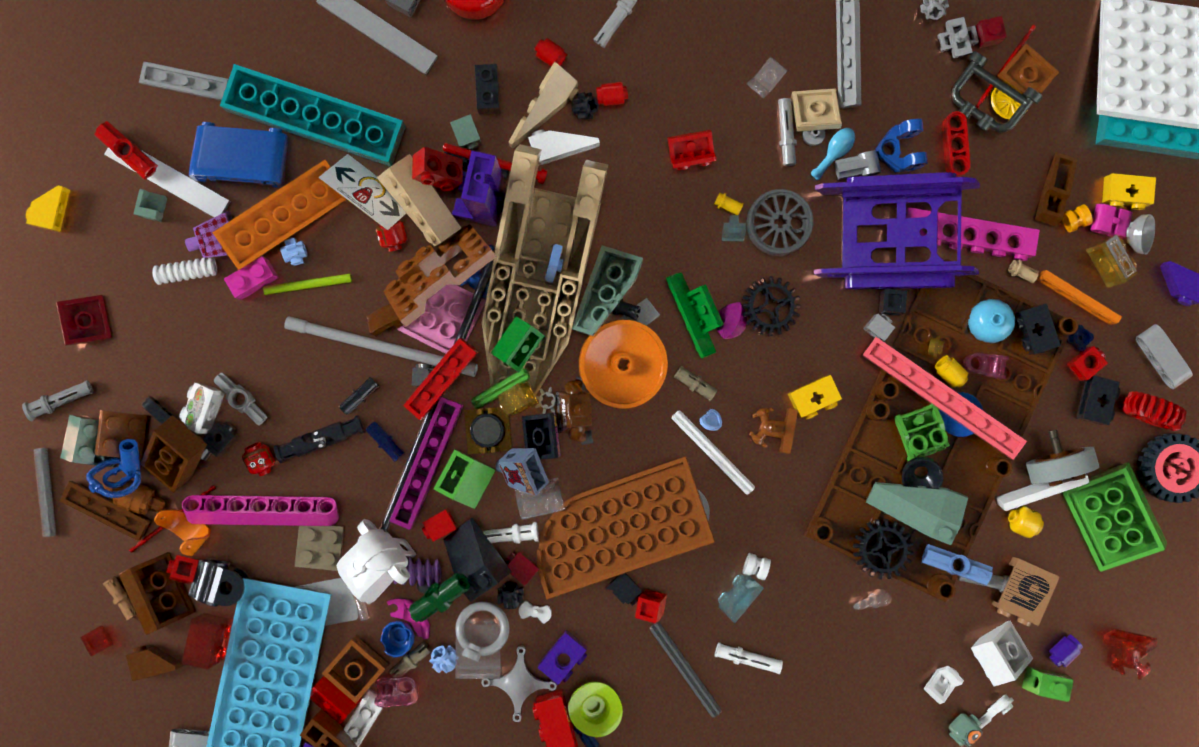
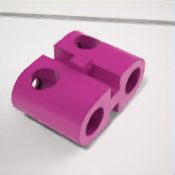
[1090,204,1133,239]

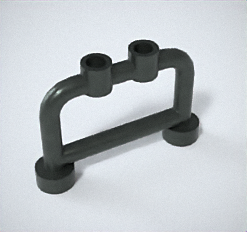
[951,51,1043,132]

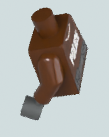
[555,377,594,445]

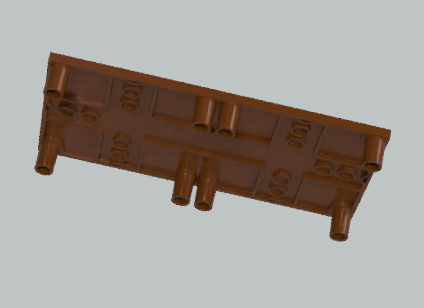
[804,259,1078,602]

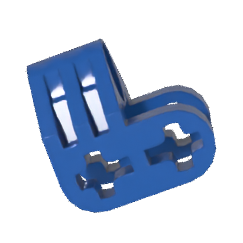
[875,119,928,173]

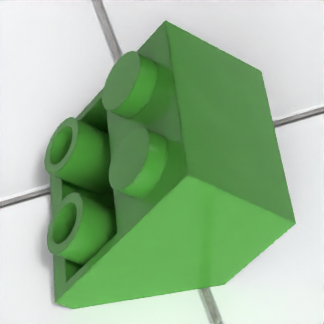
[434,449,496,509]

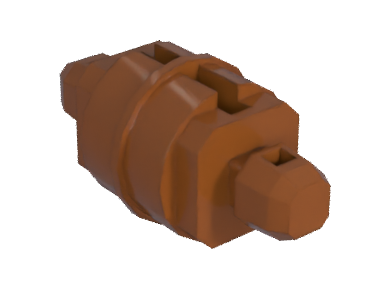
[103,480,165,515]

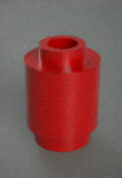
[534,38,568,67]
[596,82,628,106]

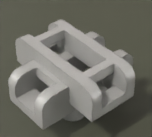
[937,17,979,58]

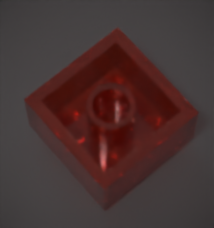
[181,613,231,670]

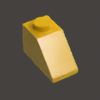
[26,185,70,232]

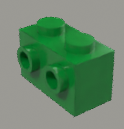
[491,316,544,372]

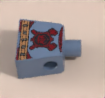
[496,448,549,496]

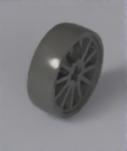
[746,189,813,256]

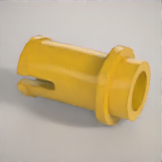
[714,193,744,216]

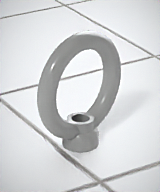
[455,602,509,662]

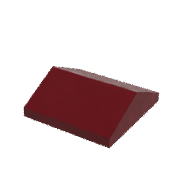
[56,295,111,346]

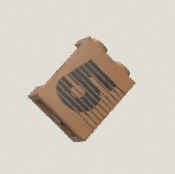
[992,556,1060,627]

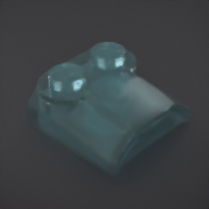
[718,574,764,623]

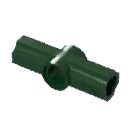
[408,573,470,622]

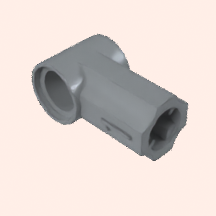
[835,150,881,180]

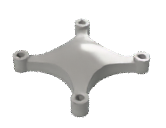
[481,645,557,722]

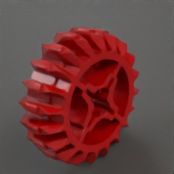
[1122,391,1187,431]

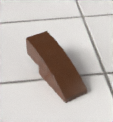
[1035,152,1078,226]

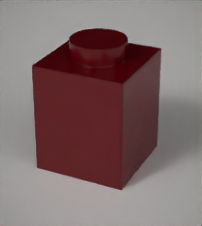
[975,16,1007,49]
[505,550,540,586]

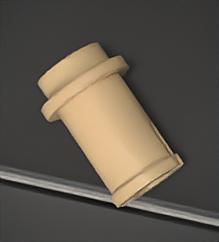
[1008,260,1039,283]

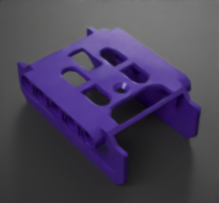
[814,172,980,289]

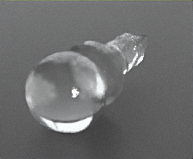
[853,589,892,609]

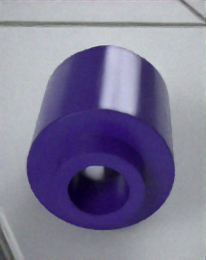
[1049,634,1083,668]

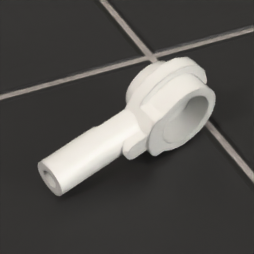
[978,694,1014,729]

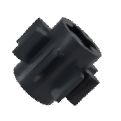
[571,92,599,120]
[497,582,524,609]

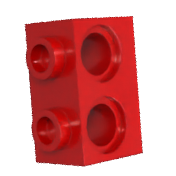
[412,146,463,191]

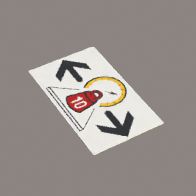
[318,154,406,230]

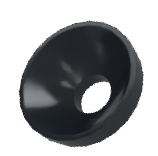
[902,457,943,489]

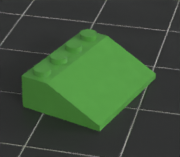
[1062,462,1167,572]

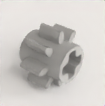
[920,0,949,20]
[534,387,556,414]

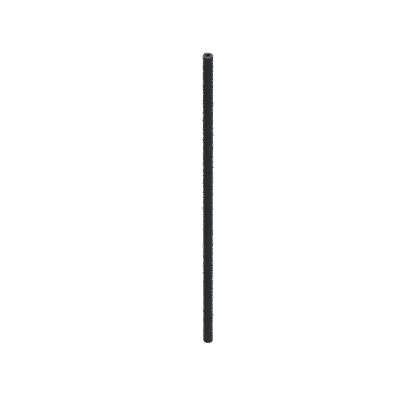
[379,260,494,532]

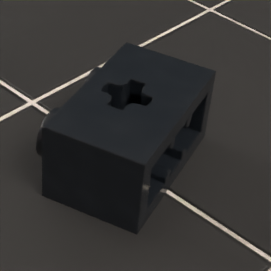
[475,64,501,115]
[1015,303,1061,355]
[1076,375,1120,425]

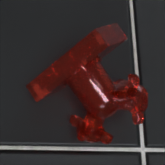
[1104,629,1157,680]

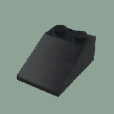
[443,518,512,602]

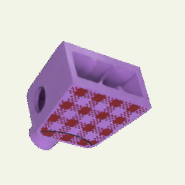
[185,211,233,258]

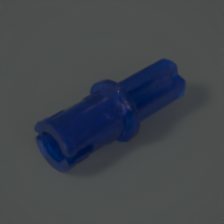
[366,422,405,462]

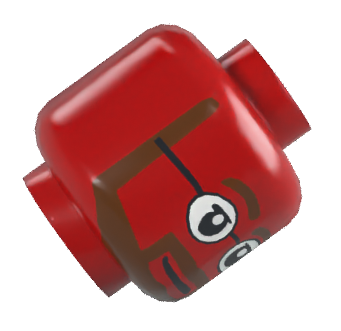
[376,220,407,251]
[242,442,275,476]

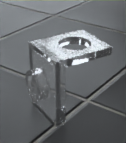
[747,57,787,98]

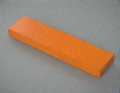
[1037,270,1122,325]

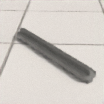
[650,622,722,718]

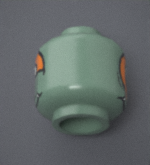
[949,713,983,747]

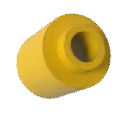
[935,355,968,388]

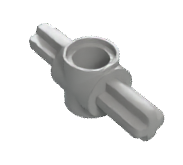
[214,373,267,425]

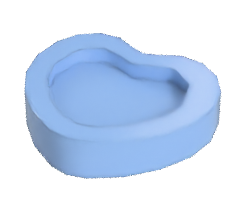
[700,409,722,431]

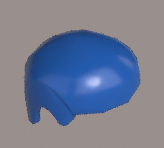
[380,620,415,658]

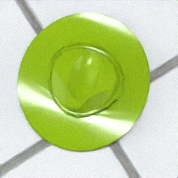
[568,682,623,737]

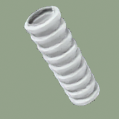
[153,257,217,285]

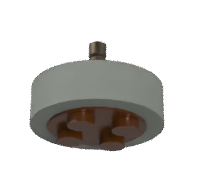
[1026,429,1099,486]

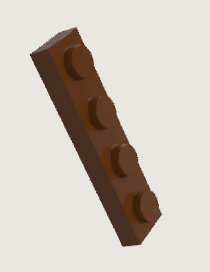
[59,481,151,541]

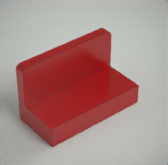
[310,676,362,724]

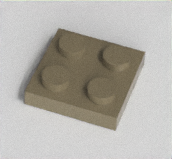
[295,525,345,571]

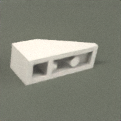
[528,129,600,166]

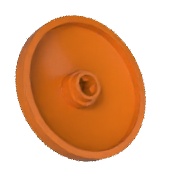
[579,319,668,409]

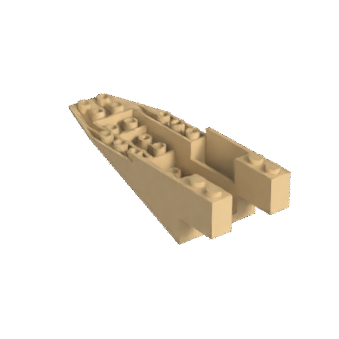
[482,144,608,399]

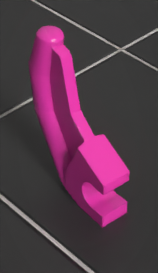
[387,598,430,639]

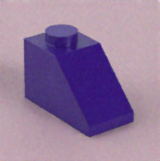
[1160,261,1199,306]

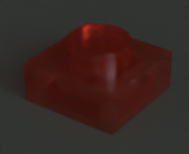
[80,625,113,657]

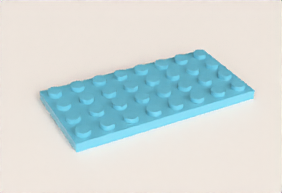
[206,578,332,747]

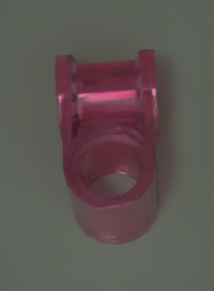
[963,353,1009,380]
[374,677,419,708]

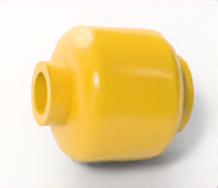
[1008,505,1044,538]

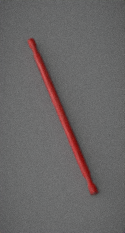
[975,25,1036,109]
[129,485,216,553]

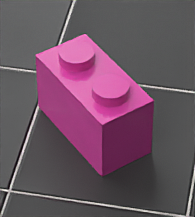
[224,256,279,300]

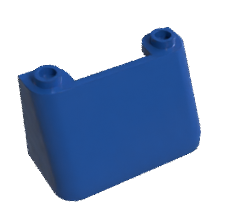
[189,122,288,188]

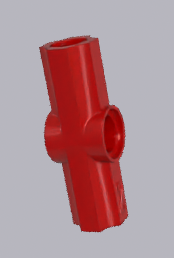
[94,121,158,180]

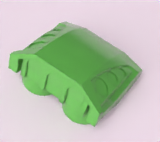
[894,404,950,461]

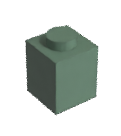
[450,114,482,151]

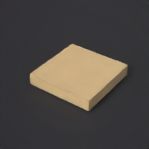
[791,88,842,132]

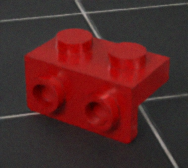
[667,130,717,170]

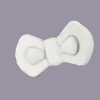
[518,601,552,624]

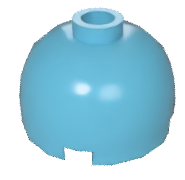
[968,299,1015,343]

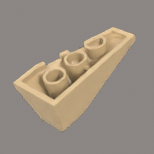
[508,62,579,149]

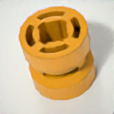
[1062,204,1092,233]

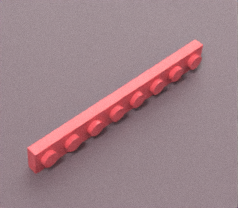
[863,337,1027,460]

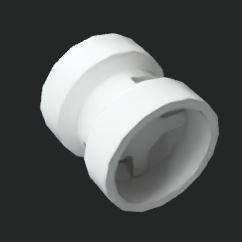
[743,553,771,580]

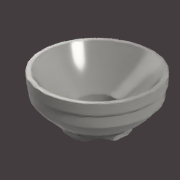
[1126,214,1155,255]

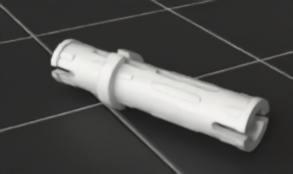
[715,643,783,674]

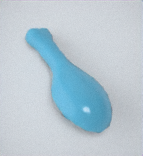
[811,128,855,180]

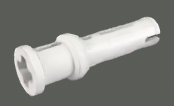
[483,522,539,544]

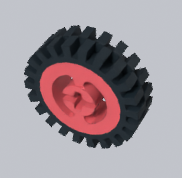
[1137,433,1199,503]

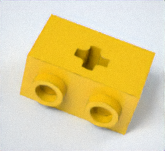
[1102,173,1156,210]
[788,375,842,420]

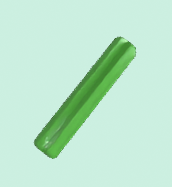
[471,369,530,409]

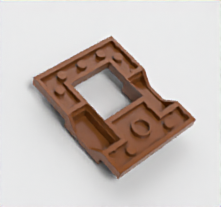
[383,224,496,327]

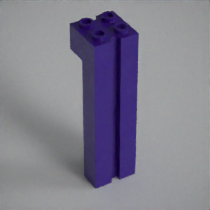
[452,151,507,227]

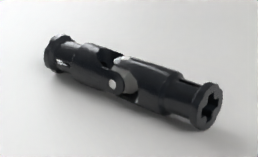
[274,415,365,464]

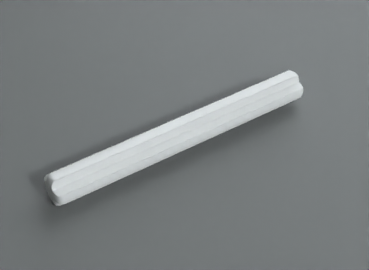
[672,410,755,495]

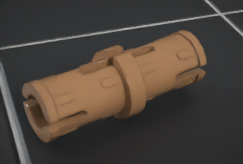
[103,576,137,621]

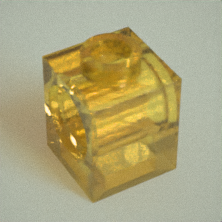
[498,383,537,415]

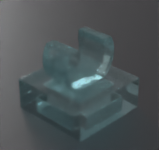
[722,215,746,241]

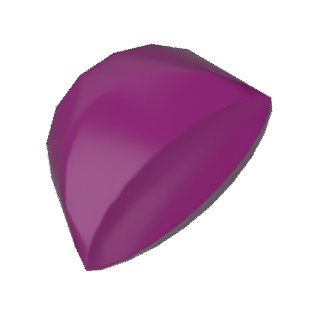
[716,302,747,339]

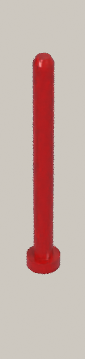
[442,143,547,184]

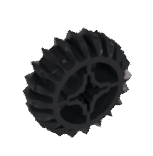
[742,276,801,336]
[853,519,914,580]

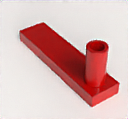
[403,337,478,420]

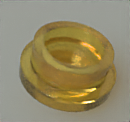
[928,336,944,358]

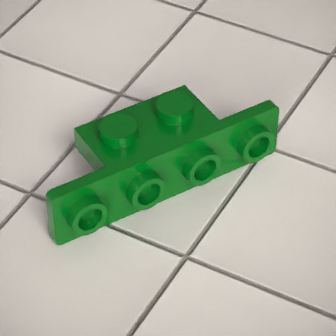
[666,272,724,358]

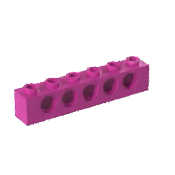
[906,207,1040,261]

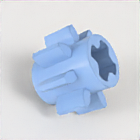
[281,238,308,266]
[429,645,459,673]

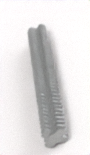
[34,448,56,537]

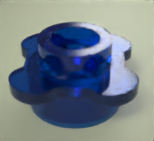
[1067,325,1094,351]

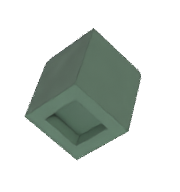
[133,189,167,222]

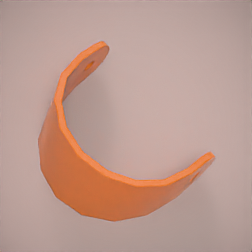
[154,509,211,556]

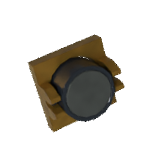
[464,407,512,454]

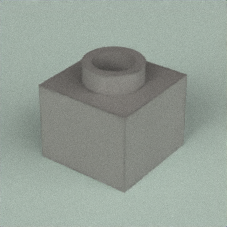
[863,314,895,342]

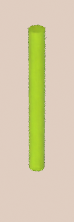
[263,273,352,295]

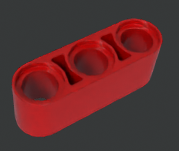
[942,111,970,177]

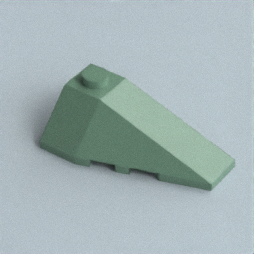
[572,245,643,336]
[866,482,968,545]

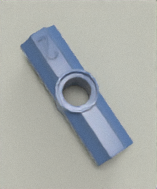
[921,544,993,586]

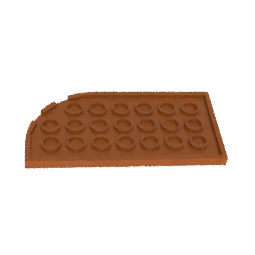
[537,456,715,600]

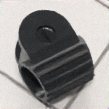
[189,559,250,607]

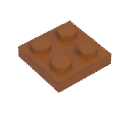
[997,44,1059,94]
[94,410,147,459]

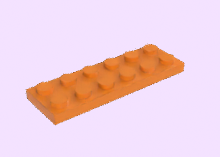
[212,159,346,270]

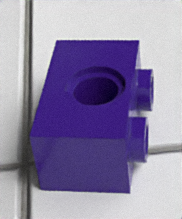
[538,630,587,685]

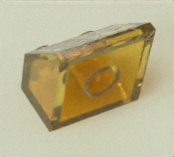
[1086,234,1138,288]

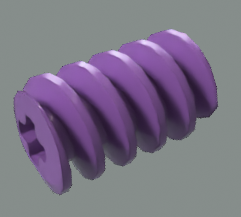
[394,557,442,587]

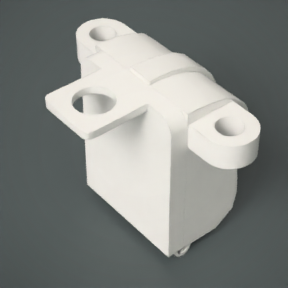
[336,519,416,604]

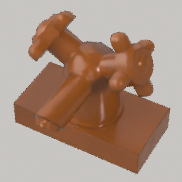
[749,407,798,454]

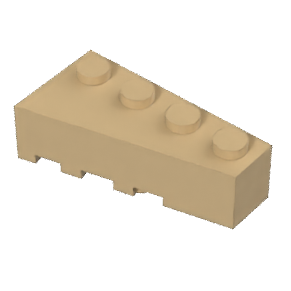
[377,154,461,246]

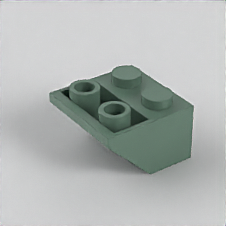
[60,415,115,468]

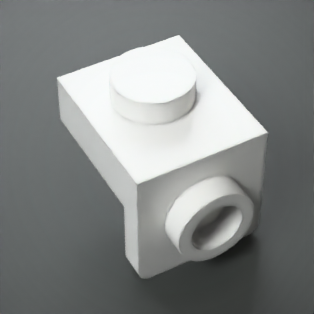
[924,666,964,704]

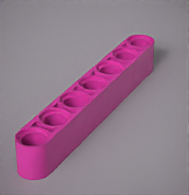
[182,495,339,526]

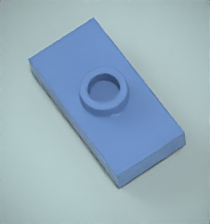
[545,244,564,283]

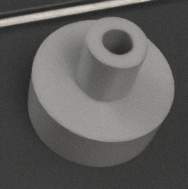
[802,130,825,146]

